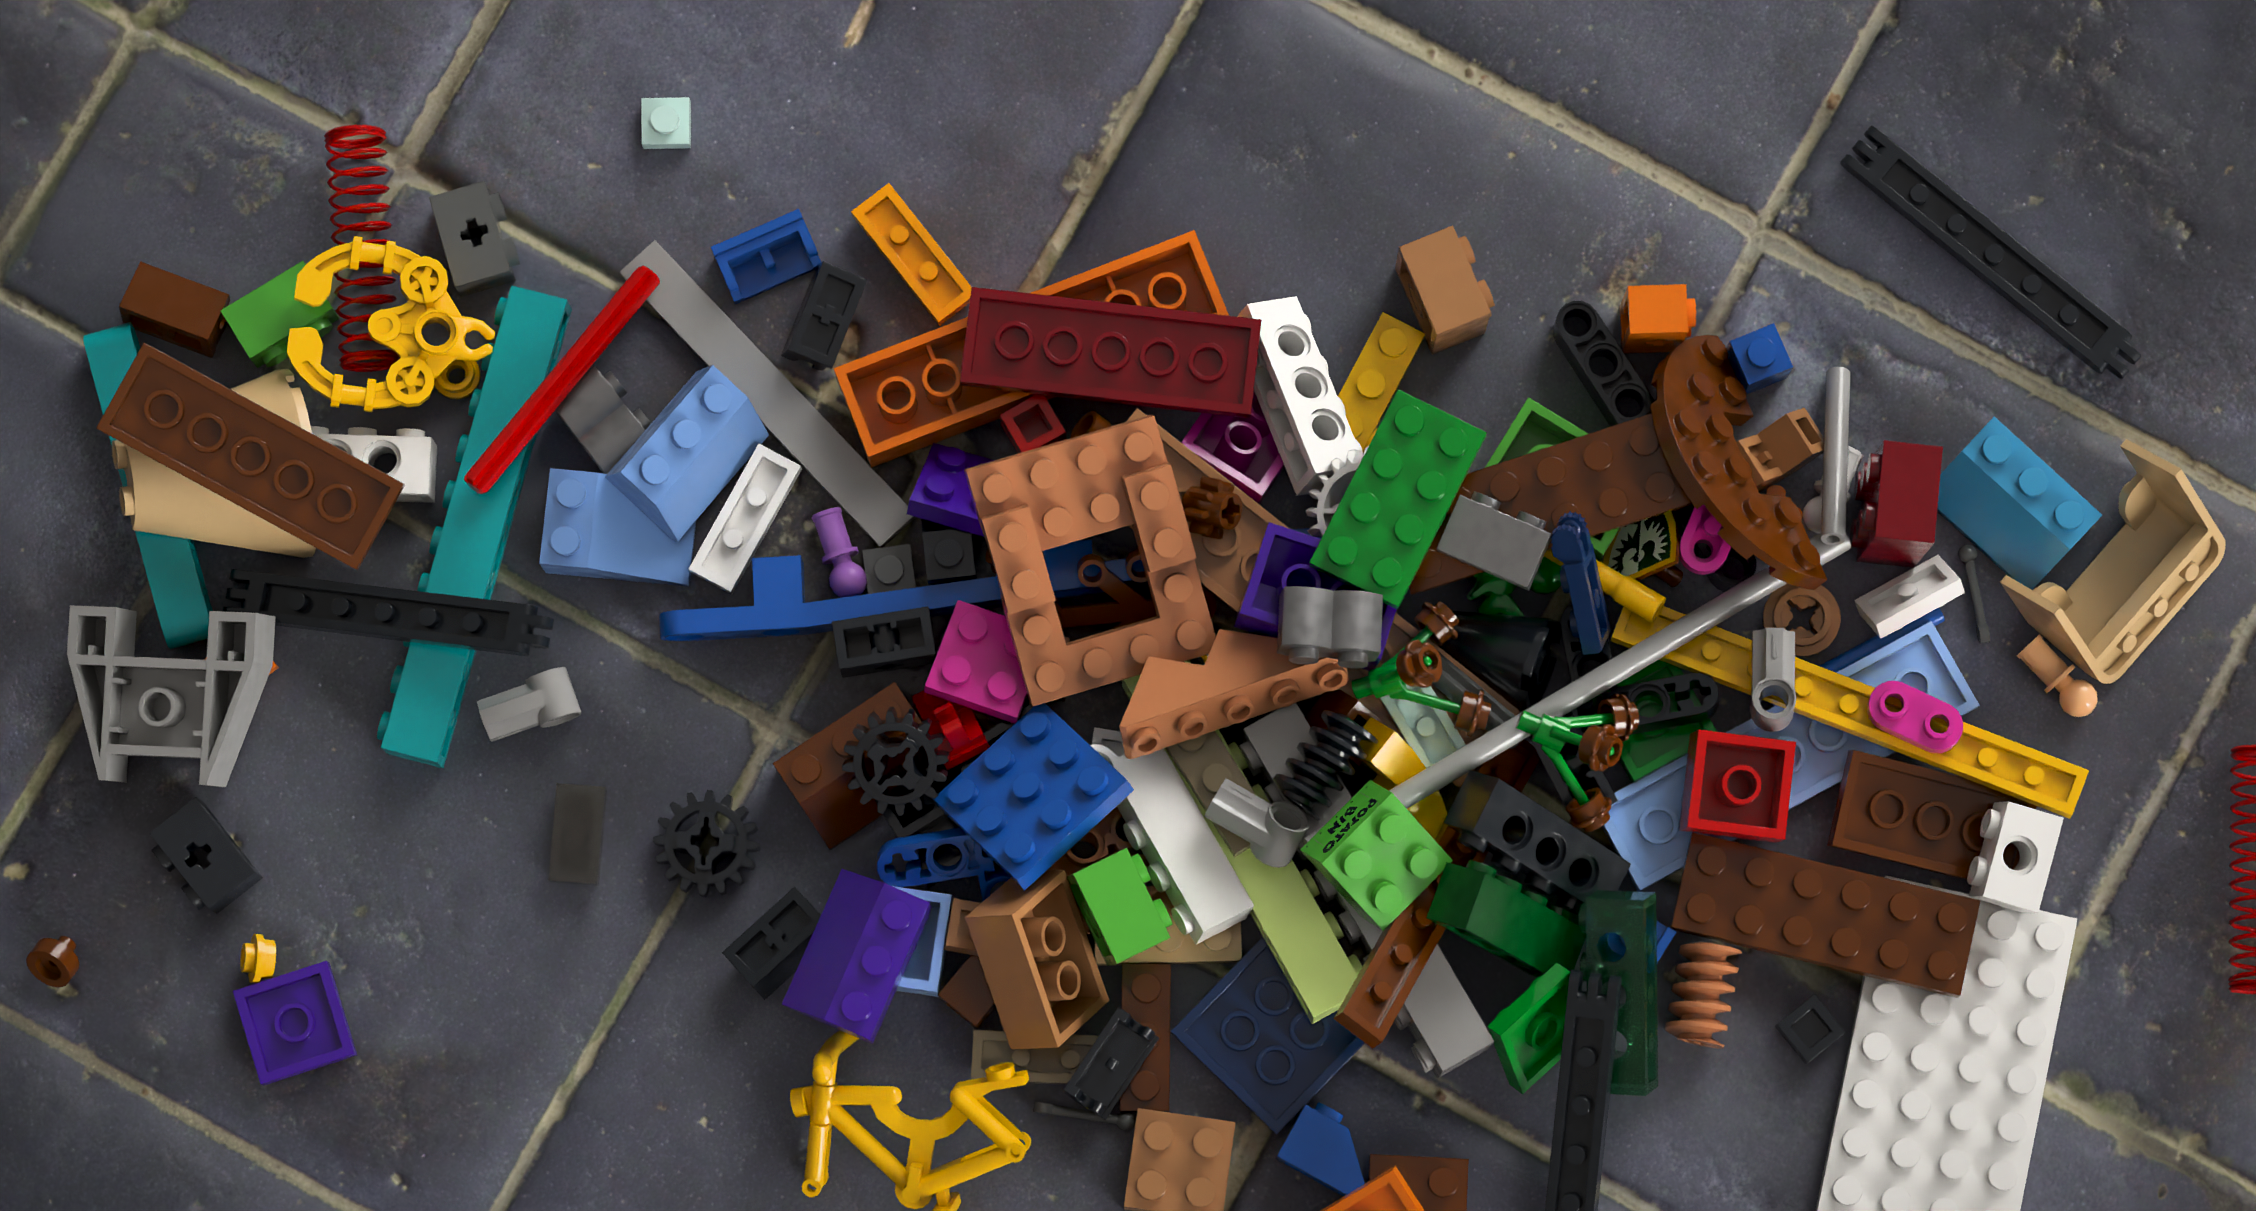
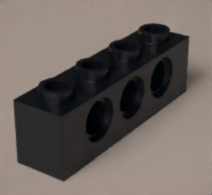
[1443,770,1631,916]

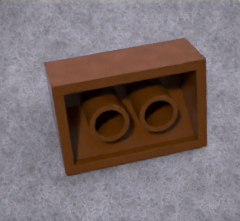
[773,682,929,850]

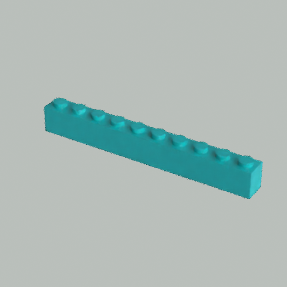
[377,285,572,768]

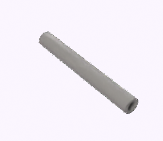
[1821,367,1851,545]

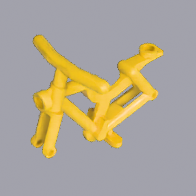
[790,1030,1031,1211]

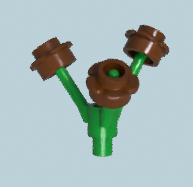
[1351,601,1492,737]
[1516,694,1639,832]

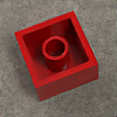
[1679,729,1796,843]

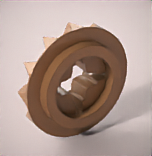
[1762,583,1841,657]

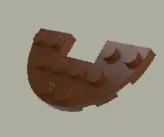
[1651,335,1828,590]

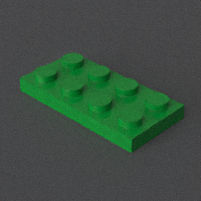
[1309,389,1487,610]

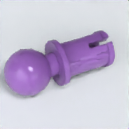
[812,507,867,598]

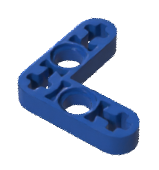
[877,828,1011,901]

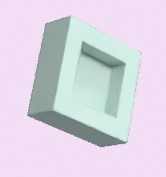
[641,97,691,149]

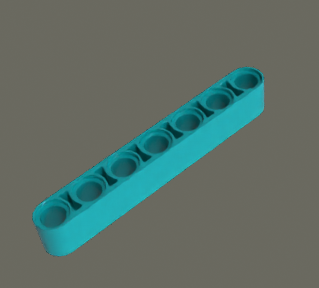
[83,322,213,649]

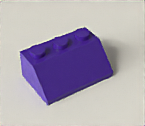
[1234,522,1396,671]
[782,869,932,1044]

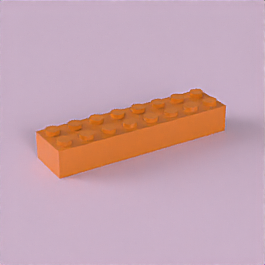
[834,230,1229,468]

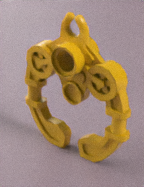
[287,236,495,412]

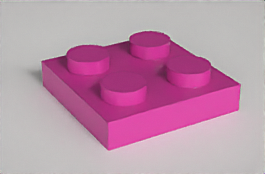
[924,600,1027,724]

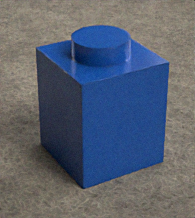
[1726,323,1793,394]

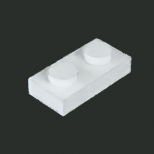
[1854,555,1965,639]

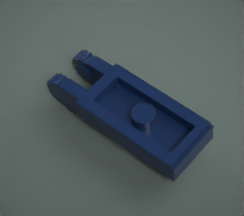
[1550,511,1611,655]

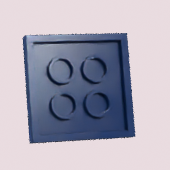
[933,703,1134,891]

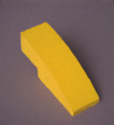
[1359,717,1447,840]

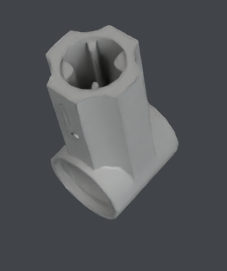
[1750,627,1796,732]
[477,667,581,742]
[1204,778,1310,868]

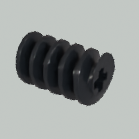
[1273,710,1378,821]

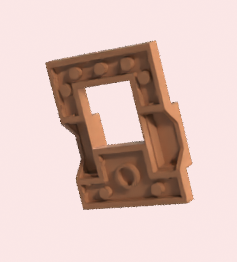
[964,415,1216,706]

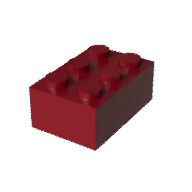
[1850,440,1943,568]

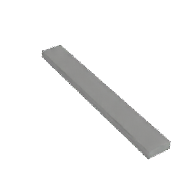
[620,240,916,548]

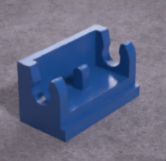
[711,209,822,304]

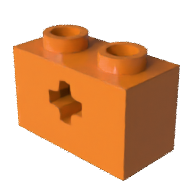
[1620,284,1696,353]

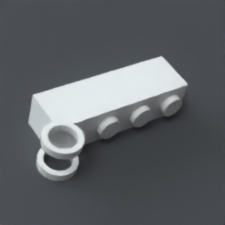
[1090,744,1254,945]

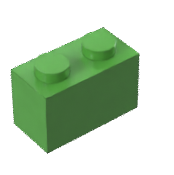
[220,261,340,368]

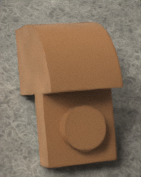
[1737,408,1824,492]

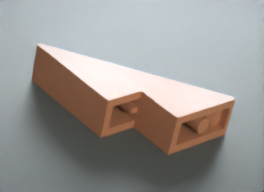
[1119,629,1349,759]

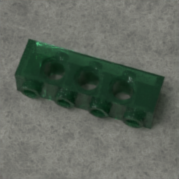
[1579,890,1658,1096]

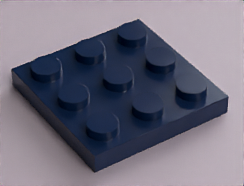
[1171,937,1365,1135]

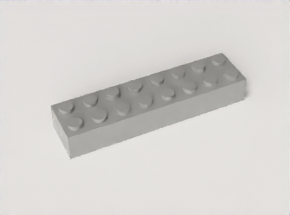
[1239,703,1494,1078]

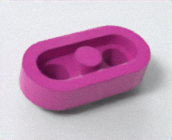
[1679,505,1731,575]
[1867,681,1963,753]

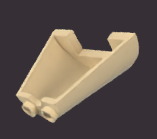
[112,369,316,558]

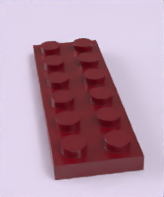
[960,287,1262,418]

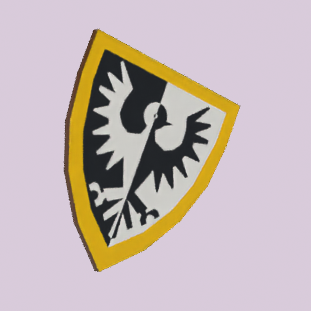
[1603,511,1683,596]

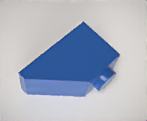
[1276,1102,1365,1197]

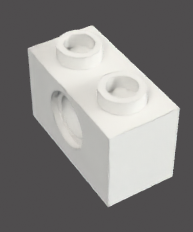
[1967,801,2064,913]

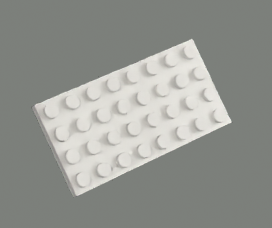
[1815,876,2077,1211]

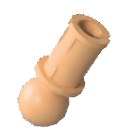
[2016,634,2097,717]

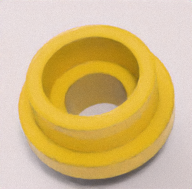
[434,359,481,399]
[240,934,276,983]

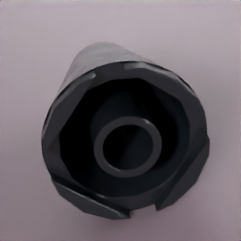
[1429,610,1561,712]

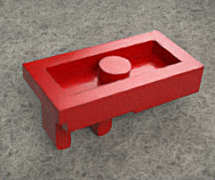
[912,690,990,770]

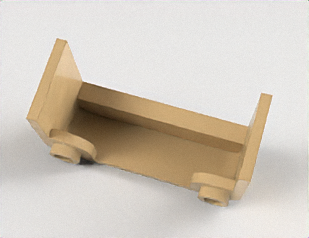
[2000,439,2226,684]

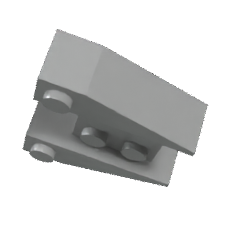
[67,605,276,787]

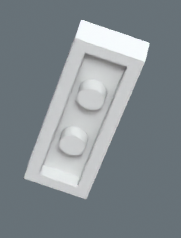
[689,444,802,594]

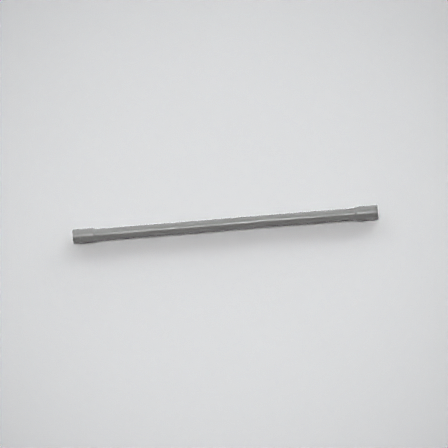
[1302,532,1851,845]

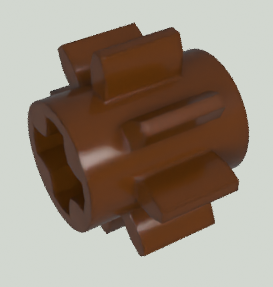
[1182,476,1242,539]

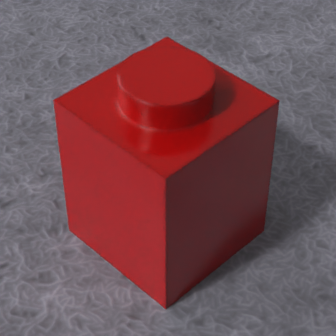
[1000,394,1067,454]

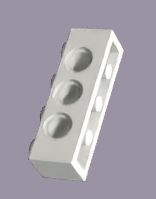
[1237,296,1363,496]
[311,426,437,502]

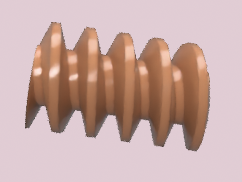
[1664,942,1742,1049]

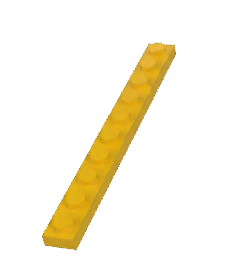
[1611,606,2089,819]

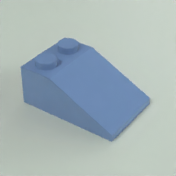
[539,468,696,586]

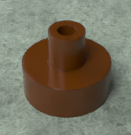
[26,936,80,987]

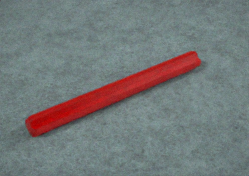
[464,265,660,494]

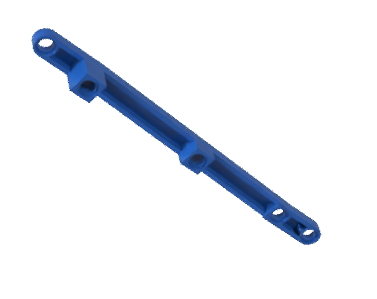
[659,528,1322,641]

